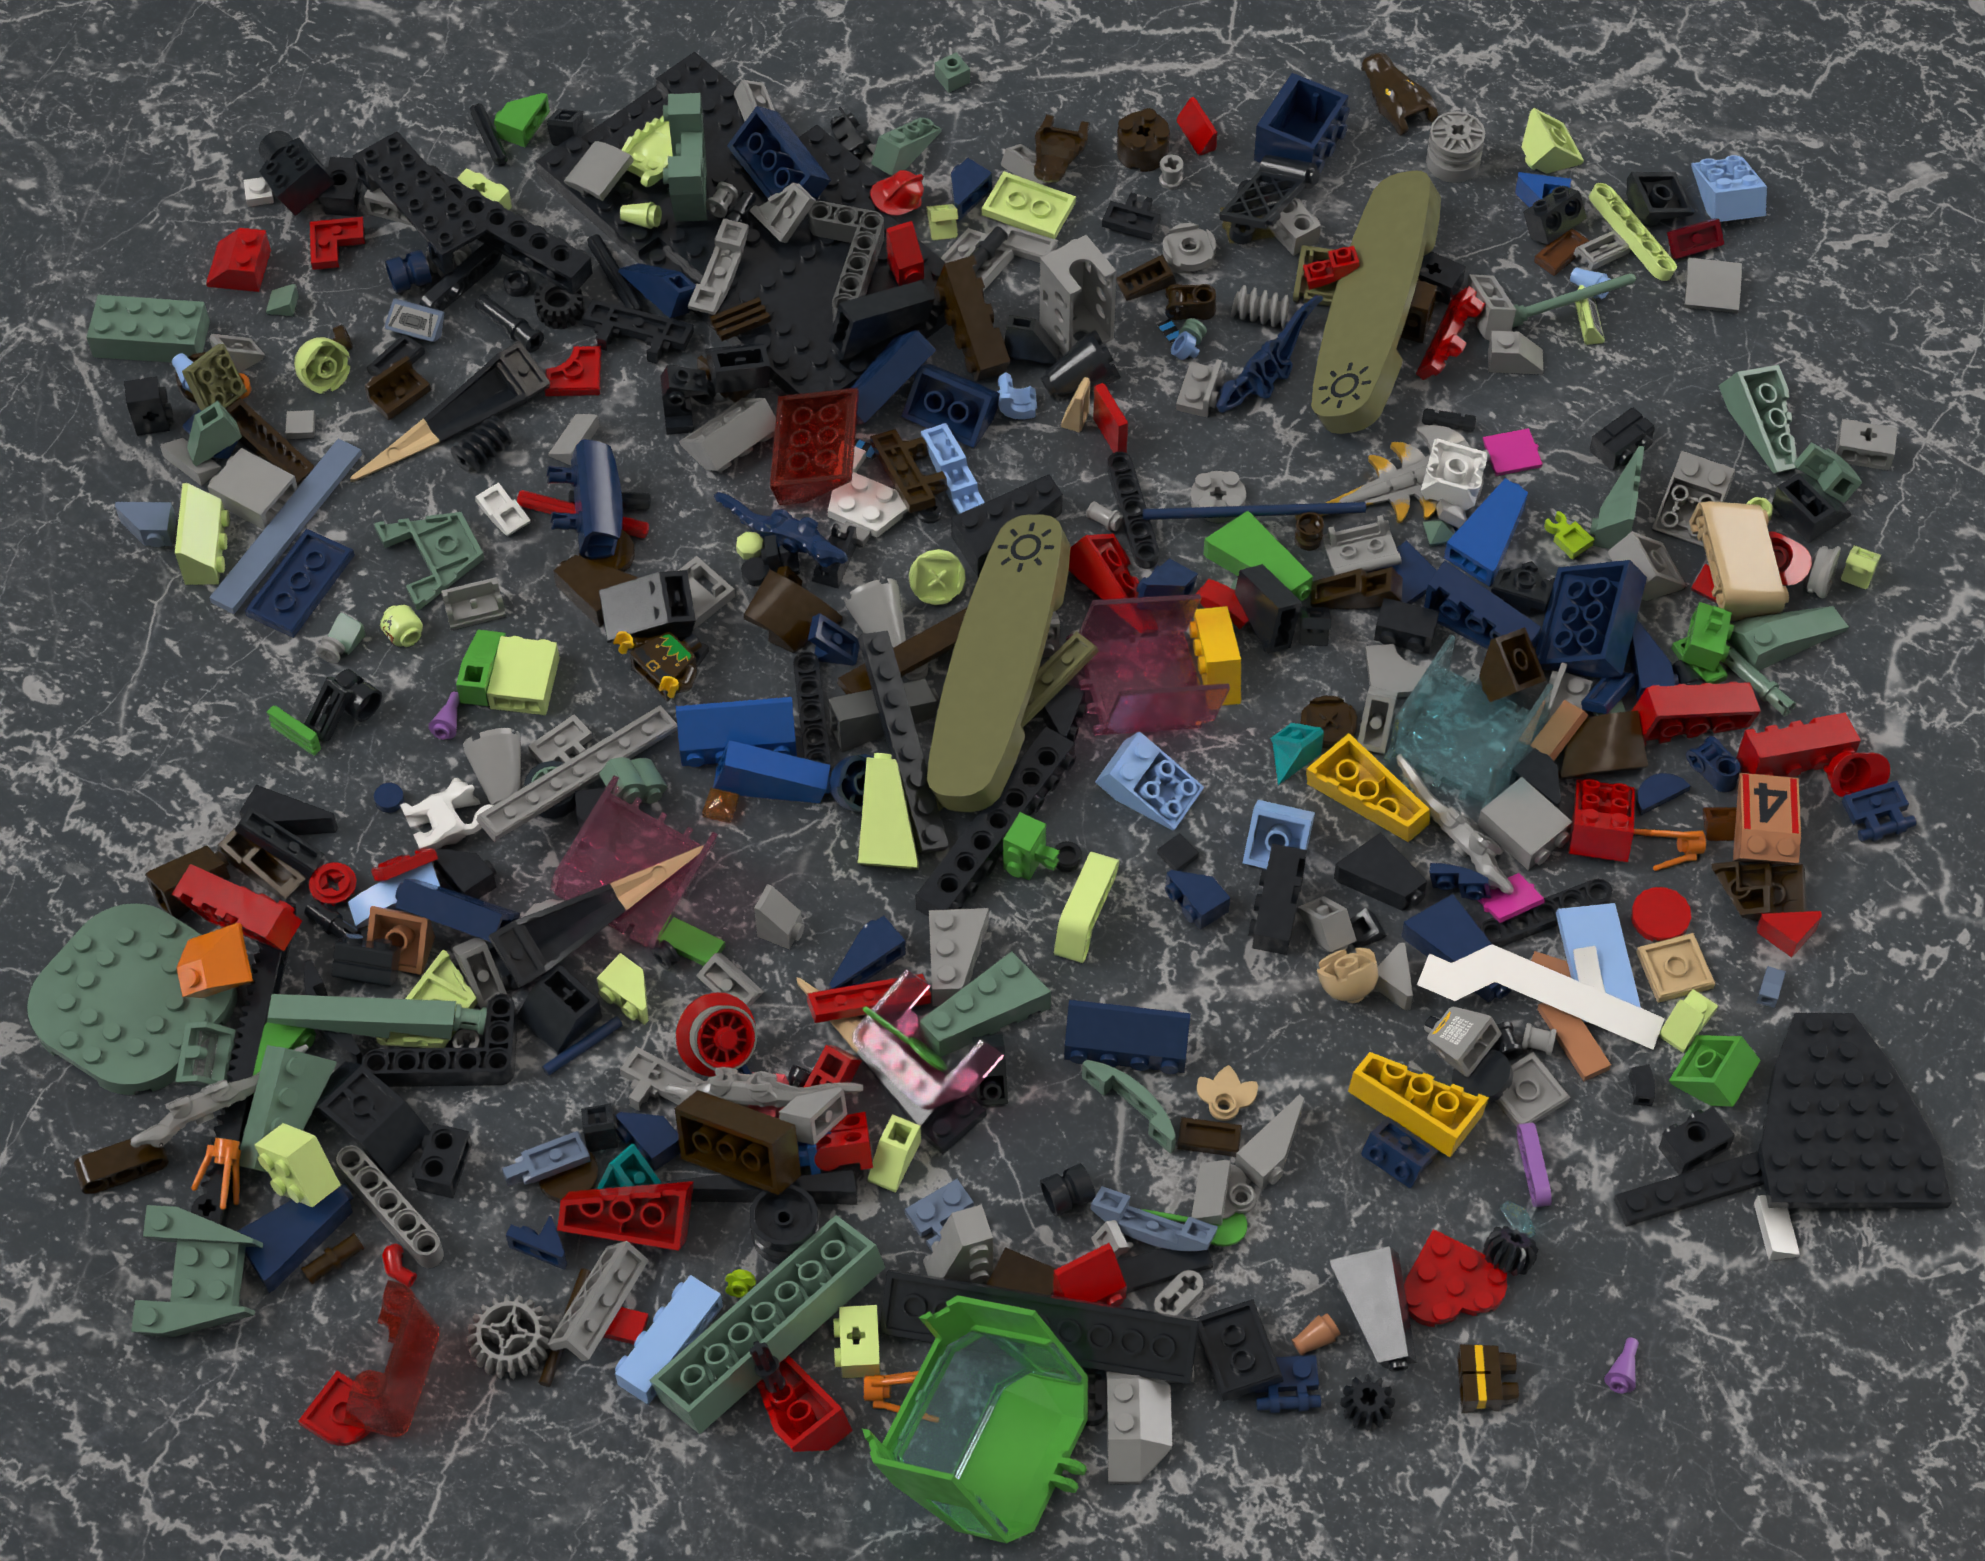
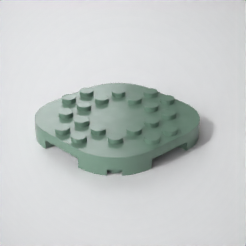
[27,904,238,1095]

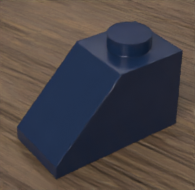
[950,158,992,222]

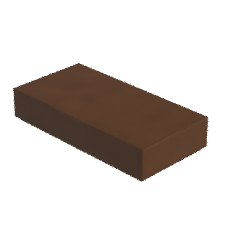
[1534,228,1589,276]

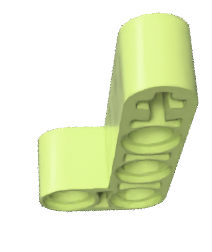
[1054,852,1119,963]

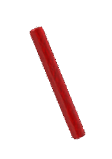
[517,490,649,538]

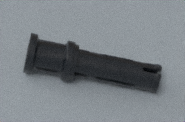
[475,294,544,353]

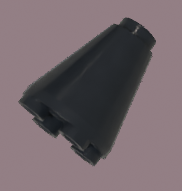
[1041,330,1121,397]

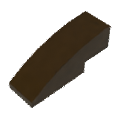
[1311,567,1403,609]
[216,827,306,900]

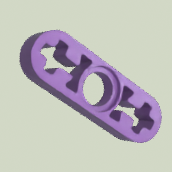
[1517,1122,1552,1208]

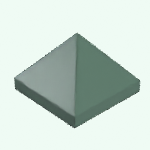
[1423,519,1455,547]

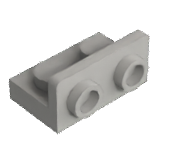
[1176,359,1226,417]
[1539,663,1593,723]

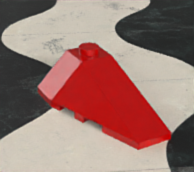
[1069,534,1158,631]
[757,1355,853,1452]

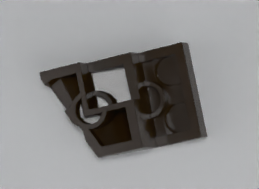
[744,570,843,653]
[1558,711,1648,779]
[1711,861,1807,921]

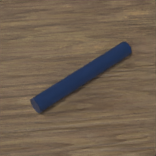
[542,1016,623,1076]

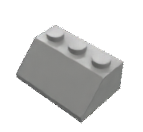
[679,398,781,472]

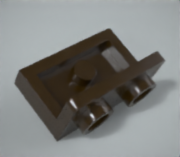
[365,356,431,421]

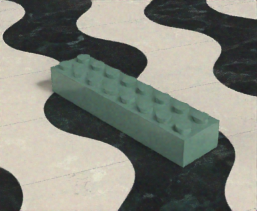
[650,1215,886,1434]

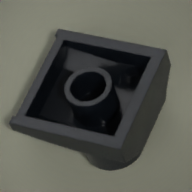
[1626,172,1695,226]

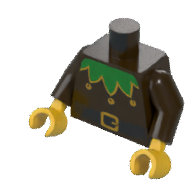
[613,631,702,702]

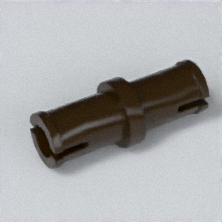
[301,1232,365,1284]

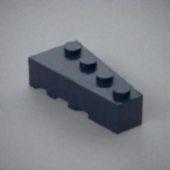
[1424,560,1541,649]

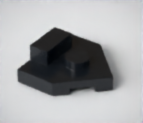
[1491,561,1553,615]

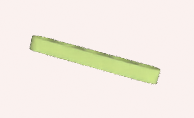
[1589,183,1677,281]

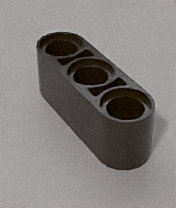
[74,1138,169,1194]

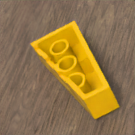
[1306,733,1430,842]
[1348,1052,1489,1157]

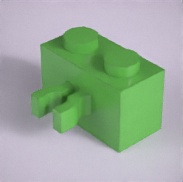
[1682,602,1734,672]
[1003,812,1059,880]

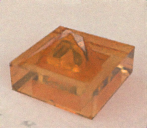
[702,788,739,824]

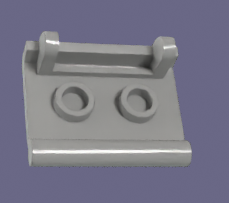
[1323,515,1402,575]

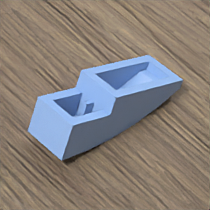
[348,862,440,929]

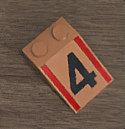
[1733,773,1801,865]

